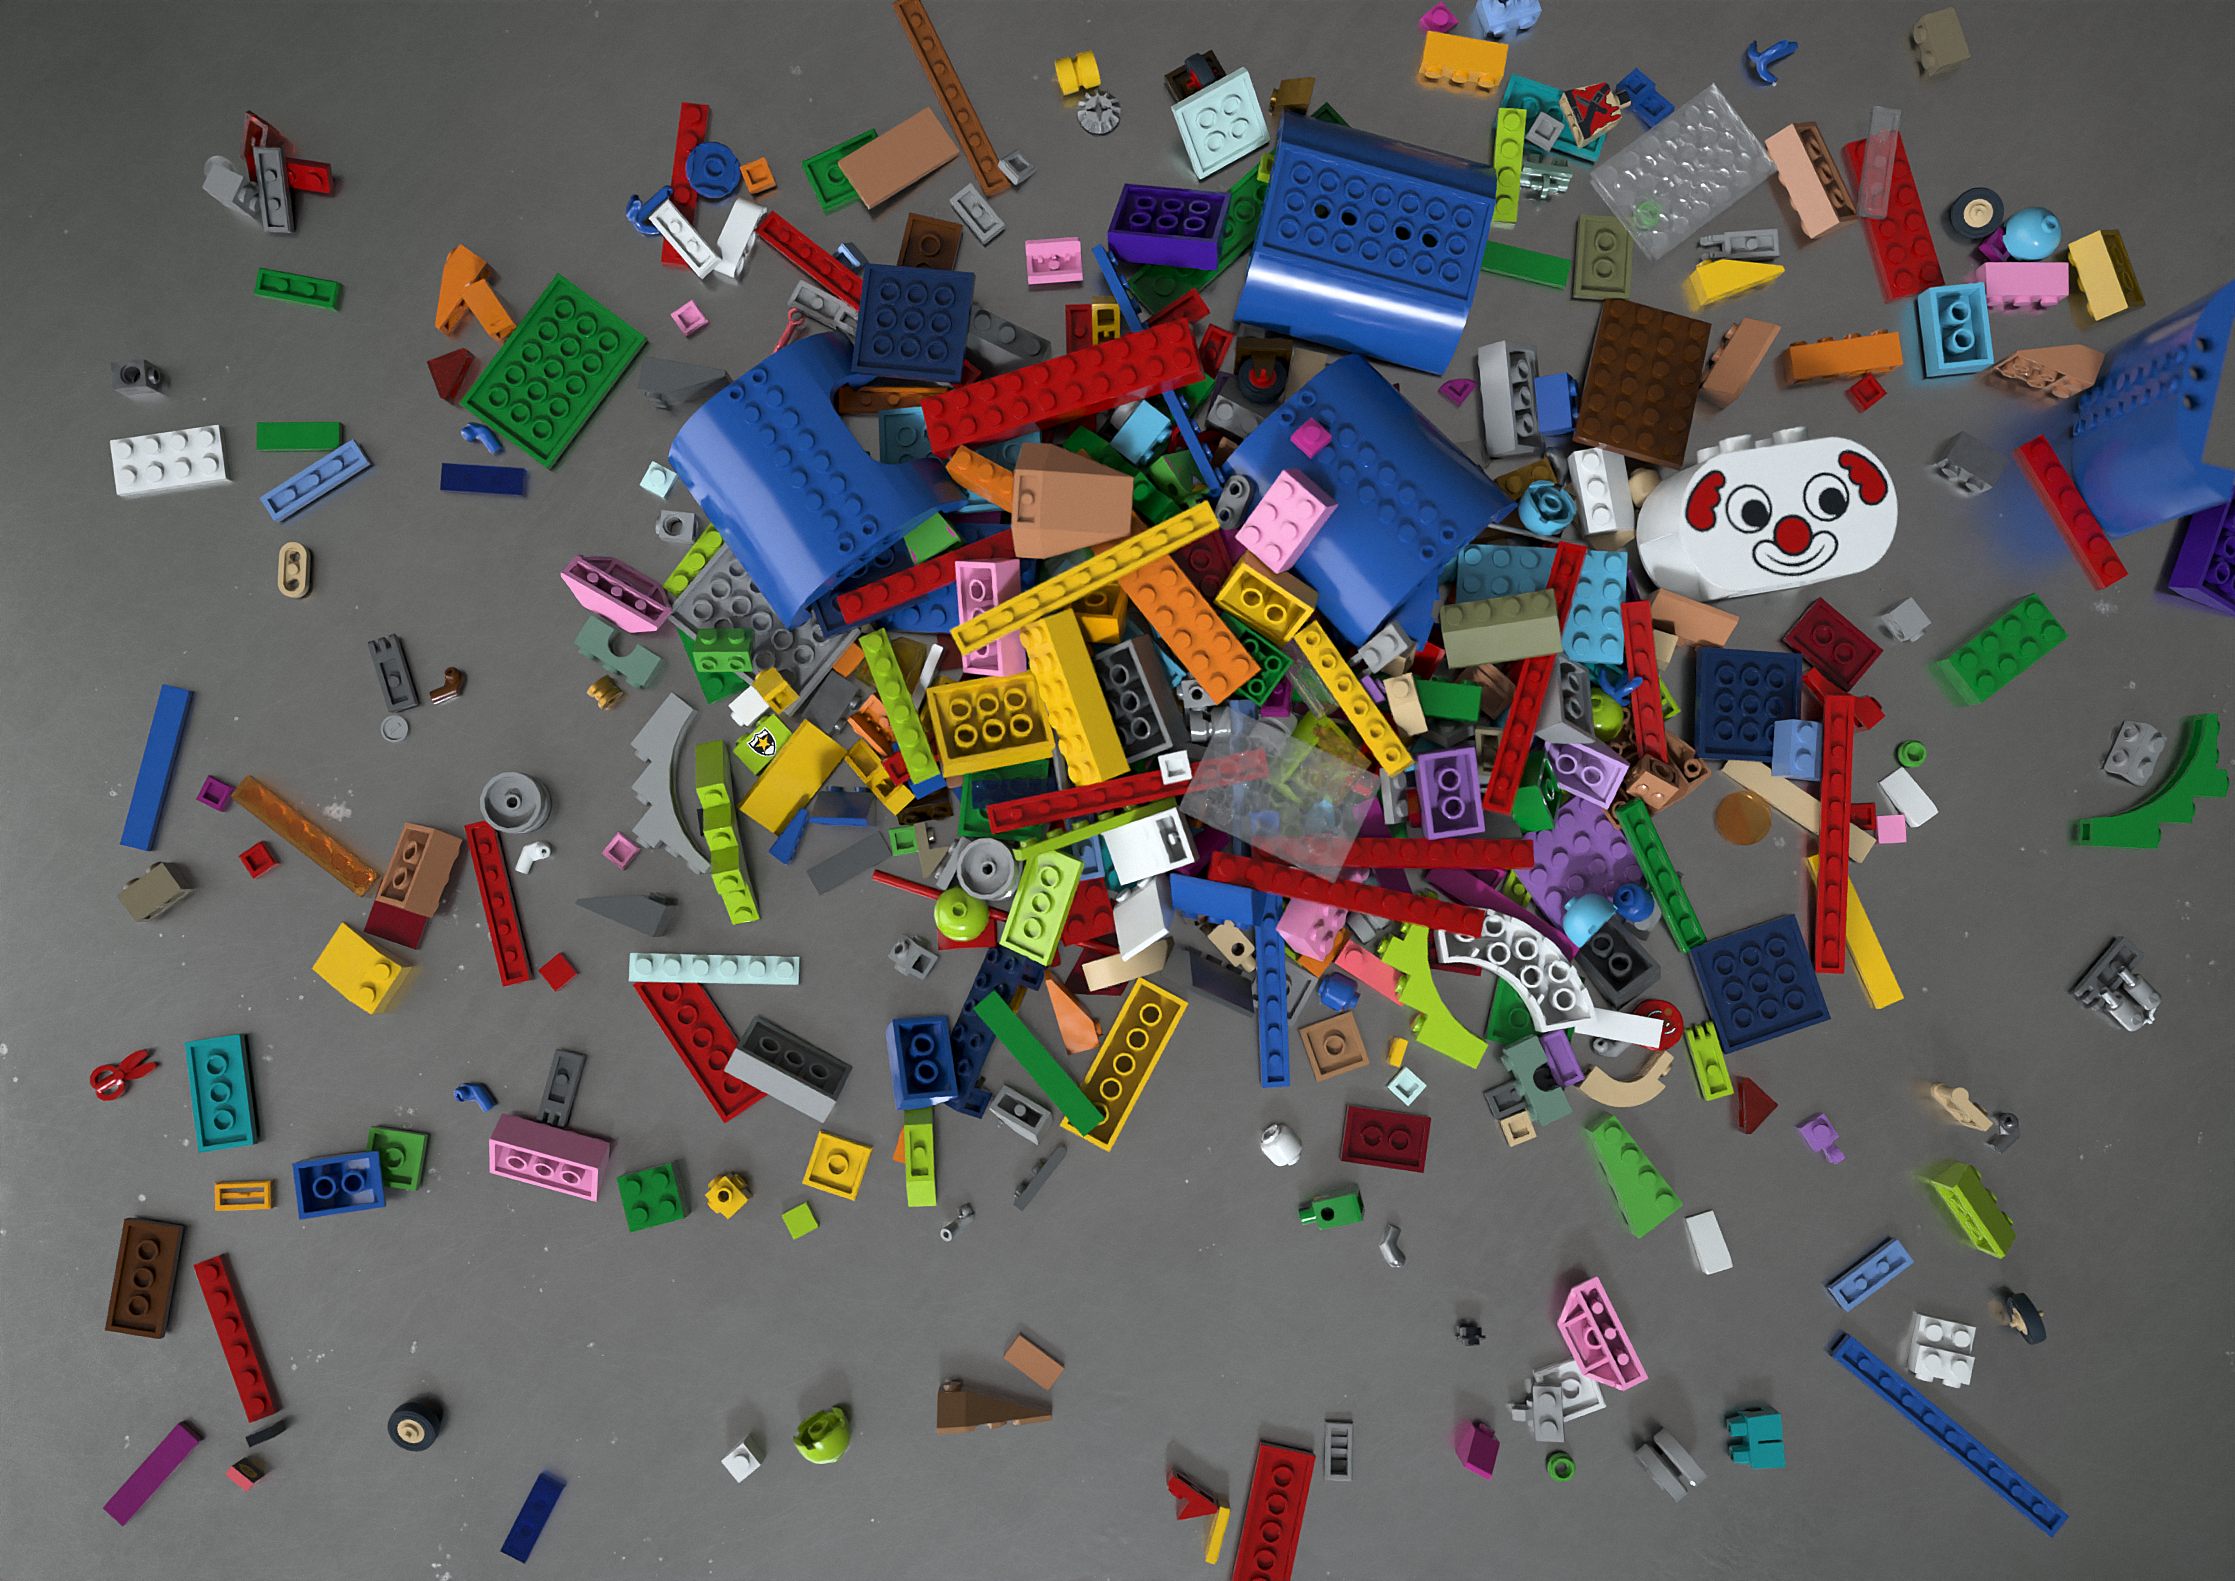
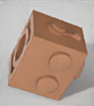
[1626,753,1679,810]

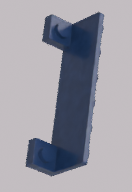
[942,942,1049,1119]

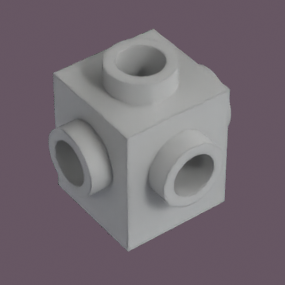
[1176,670,1216,711]
[888,934,938,980]

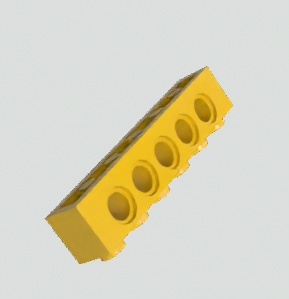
[1293,621,1416,778]

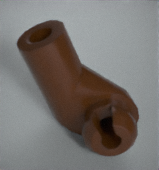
[429,667,464,704]

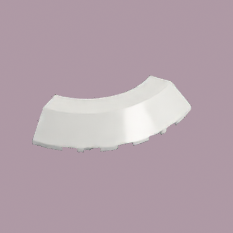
[1434,906,1598,1032]

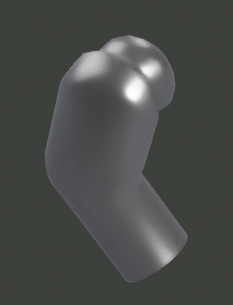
[1991,1113,2020,1154]

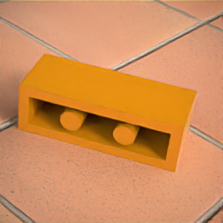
[1419,31,1509,88]

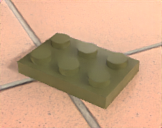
[1573,214,1635,300]

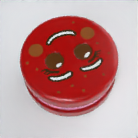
[1630,999,1684,1051]

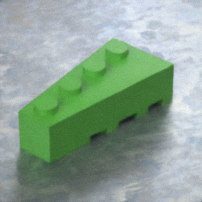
[1585,1112,1684,1239]

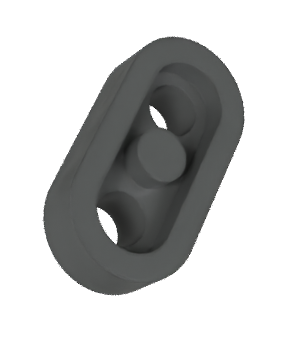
[1214,475,1255,530]

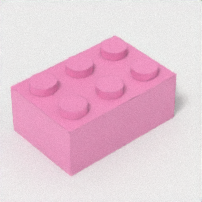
[1235,468,1339,574]

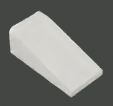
[1879,767,1939,828]
[1685,1210,1733,1275]

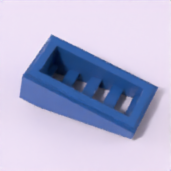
[769,808,811,865]

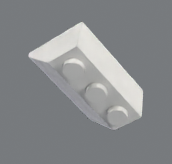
[1567,448,1637,539]

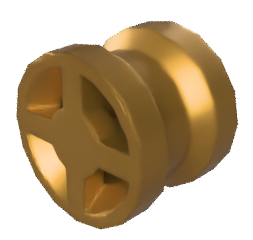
[587,675,623,710]

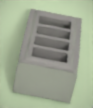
[1324,1422,1354,1481]

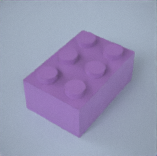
[1412,744,1485,840]

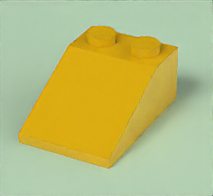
[312,922,413,1015]

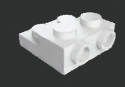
[1906,1313,1976,1388]

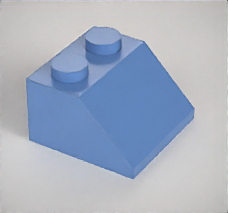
[1771,719,1823,782]

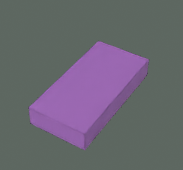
[1538,1029,1585,1089]

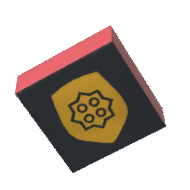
[226,1459,264,1491]

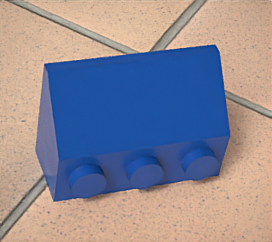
[1170,873,1267,931]
[885,1016,958,1110]

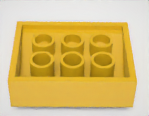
[926,669,1055,778]

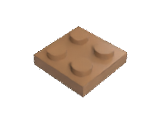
[1298,1011,1370,1082]

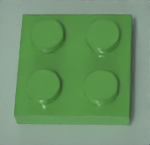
[366,1126,428,1191]

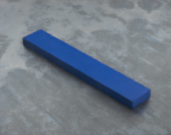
[120,684,193,851]

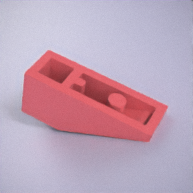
[1332,939,1405,1007]

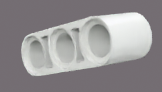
[714,196,767,279]

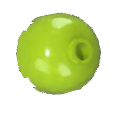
[1590,687,1624,743]
[934,886,990,942]
[793,1407,851,1464]

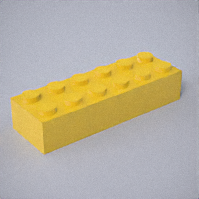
[1019,608,1130,787]
[1060,977,1188,1152]

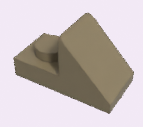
[1475,726,1504,776]
[914,822,951,879]

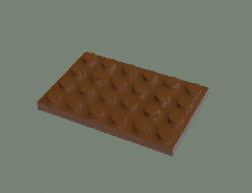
[1572,298,1712,471]

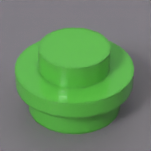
[1898,740,1927,768]

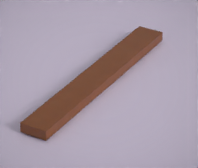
[892,0,1011,198]

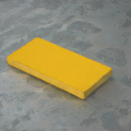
[737,719,848,837]

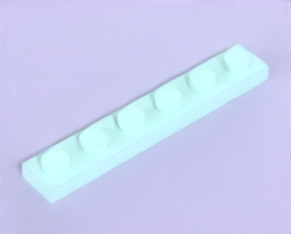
[629,953,799,985]

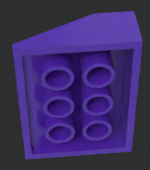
[1107,183,1232,270]
[2168,485,2235,616]

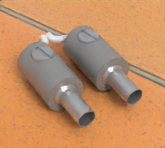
[2099,966,2162,1031]

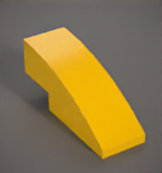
[843,737,916,816]

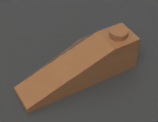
[937,1382,1052,1434]

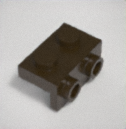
[897,778,954,825]

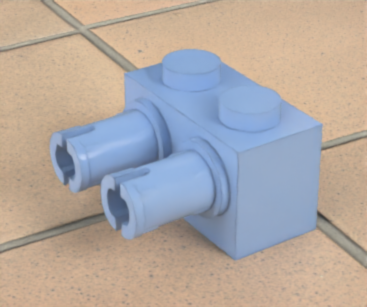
[1475,0,1542,37]

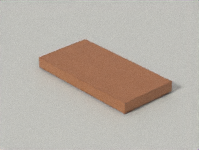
[838,107,960,210]

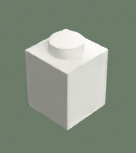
[728,686,772,728]
[721,1435,766,1483]

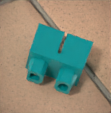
[1726,1407,1786,1469]

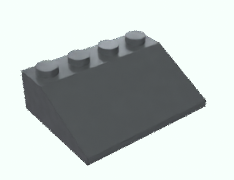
[931,304,1052,391]
[1090,634,1190,764]

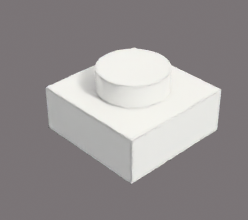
[1158,750,1192,785]

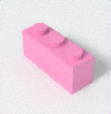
[1975,262,2069,306]

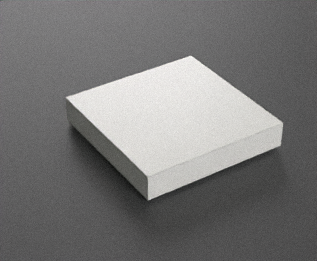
[1533,1356,1606,1422]

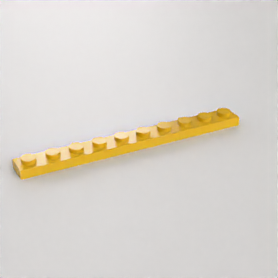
[950,500,1220,657]

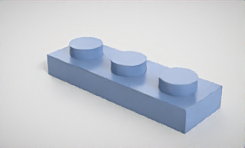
[1827,1238,1914,1312]

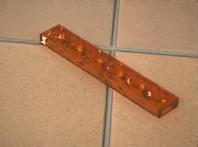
[230,775,381,898]

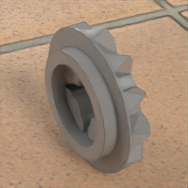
[1077,89,1121,133]

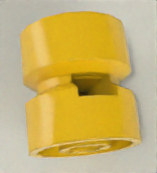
[1054,50,1101,95]

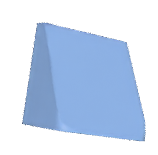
[832,242,869,274]

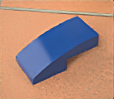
[1616,68,1675,130]

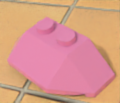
[561,555,672,633]
[1557,1275,1649,1391]

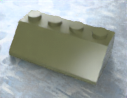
[1439,589,1563,670]

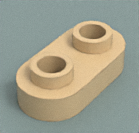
[278,542,311,598]

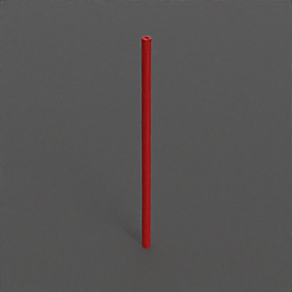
[872,869,1120,956]

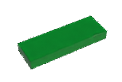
[254,267,342,311]
[257,422,342,451]

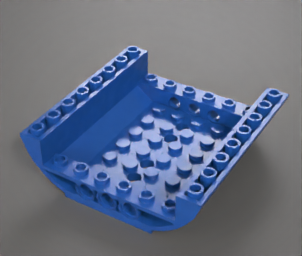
[1233,109,1497,375]

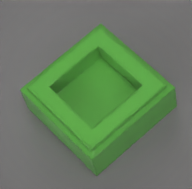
[889,825,918,856]

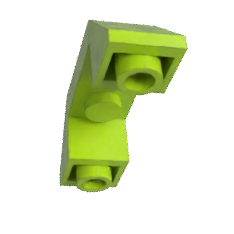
[904,1105,937,1207]

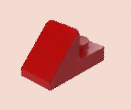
[1166,1468,1219,1520]

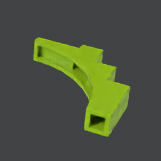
[696,739,760,925]
[1377,888,1488,1069]

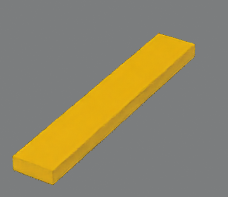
[1807,853,1904,1009]

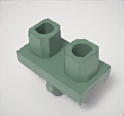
[1520,153,1573,199]

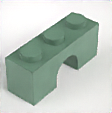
[573,615,666,689]
[1501,1034,1573,1127]

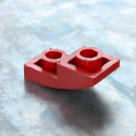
[937,919,997,951]

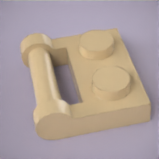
[1931,1082,1993,1132]

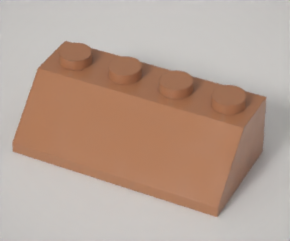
[1765,121,1861,239]

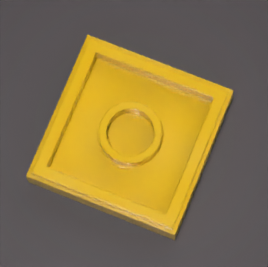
[802,1130,873,1201]

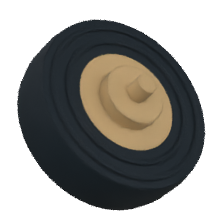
[1951,187,2004,238]
[2007,1293,2046,1345]
[387,1402,440,1452]

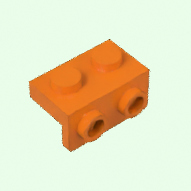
[847,691,897,758]

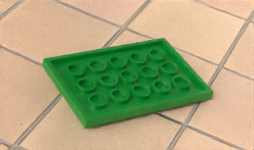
[459,273,648,470]

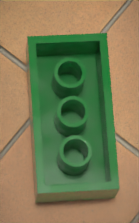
[1936,593,2069,706]

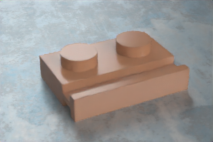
[1452,664,1517,720]

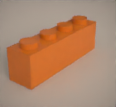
[1781,329,1903,386]
[946,445,1015,513]

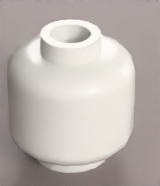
[1261,1124,1302,1166]

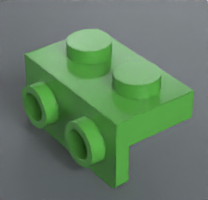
[693,628,755,672]

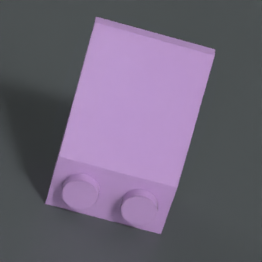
[1542,736,1630,810]

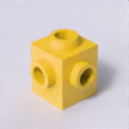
[705,1172,752,1219]

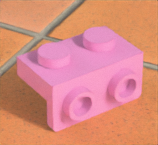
[1025,237,1083,284]

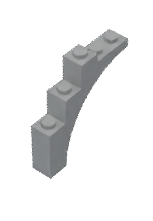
[630,692,711,875]

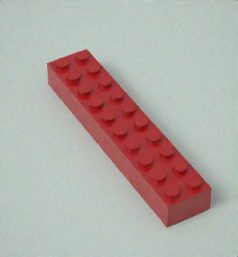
[920,317,1206,460]

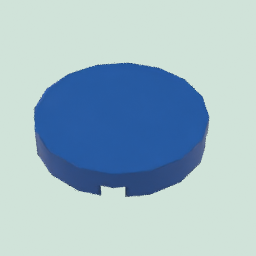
[685,142,741,198]

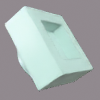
[640,461,678,499]
[1386,1066,1427,1106]

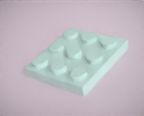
[1171,67,1271,179]

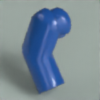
[461,422,502,453]
[454,1083,496,1113]

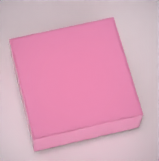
[670,299,710,339]
[1875,815,1907,844]
[602,832,642,870]

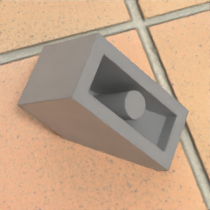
[989,1085,1053,1145]

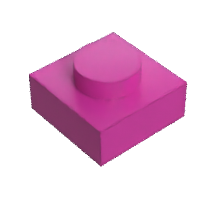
[1419,1,1459,34]
[1291,417,1332,459]

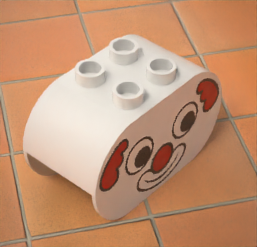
[1636,427,1897,603]

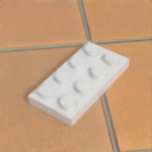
[110,425,230,496]

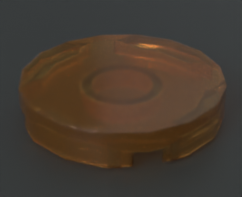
[1715,791,1772,846]

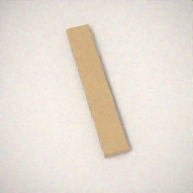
[1720,760,1877,863]

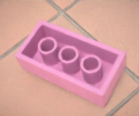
[1276,832,1370,962]

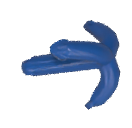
[1748,40,1798,82]
[626,185,673,234]
[1598,667,1643,706]

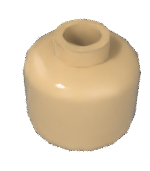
[1628,467,1663,508]

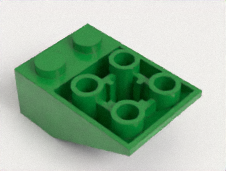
[1221,611,1294,707]

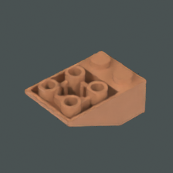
[1993,344,2105,398]

